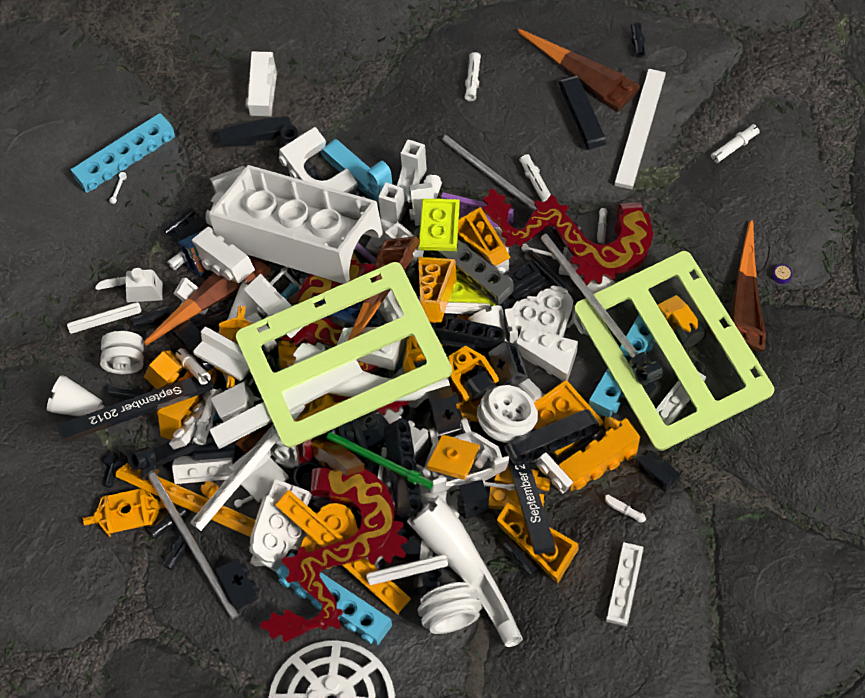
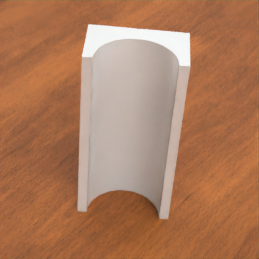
[209,165,383,284]

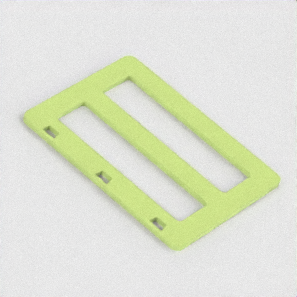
[575,251,774,451]
[236,262,452,448]

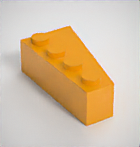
[418,257,457,323]
[157,362,218,440]

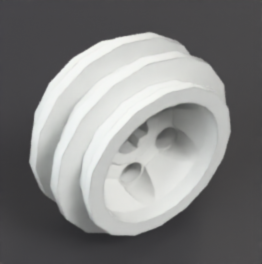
[477,385,538,443]
[418,582,482,634]

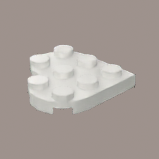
[512,286,573,337]
[249,496,307,563]

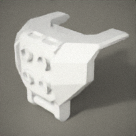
[423,417,509,493]

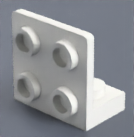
[229,450,289,502]

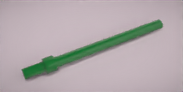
[327,432,434,489]

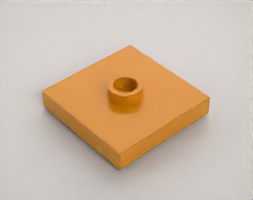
[427,434,480,480]

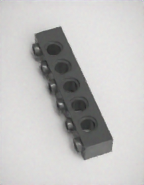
[414,227,514,306]

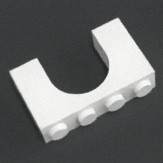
[279,127,358,193]
[378,139,427,224]

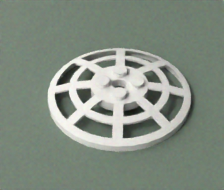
[269,640,395,698]

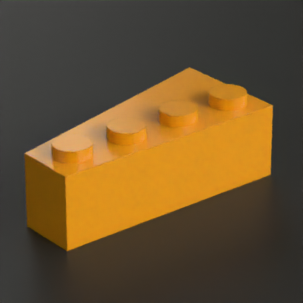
[558,418,640,491]
[497,502,579,584]

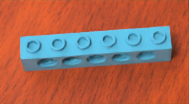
[71,113,175,193]
[589,315,655,417]
[276,553,392,645]

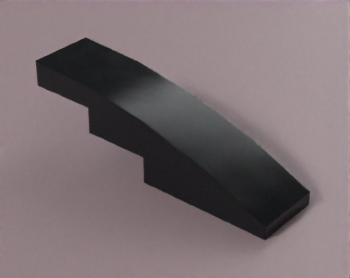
[217,116,292,147]

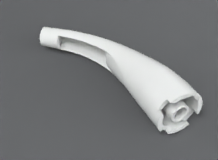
[289,343,450,401]
[408,495,522,647]

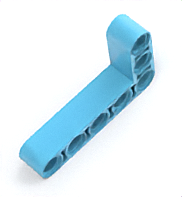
[321,139,392,205]

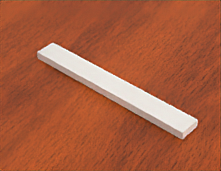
[615,69,666,190]
[210,360,363,449]
[191,405,306,531]

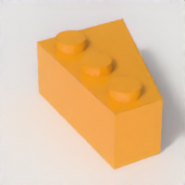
[458,207,510,266]

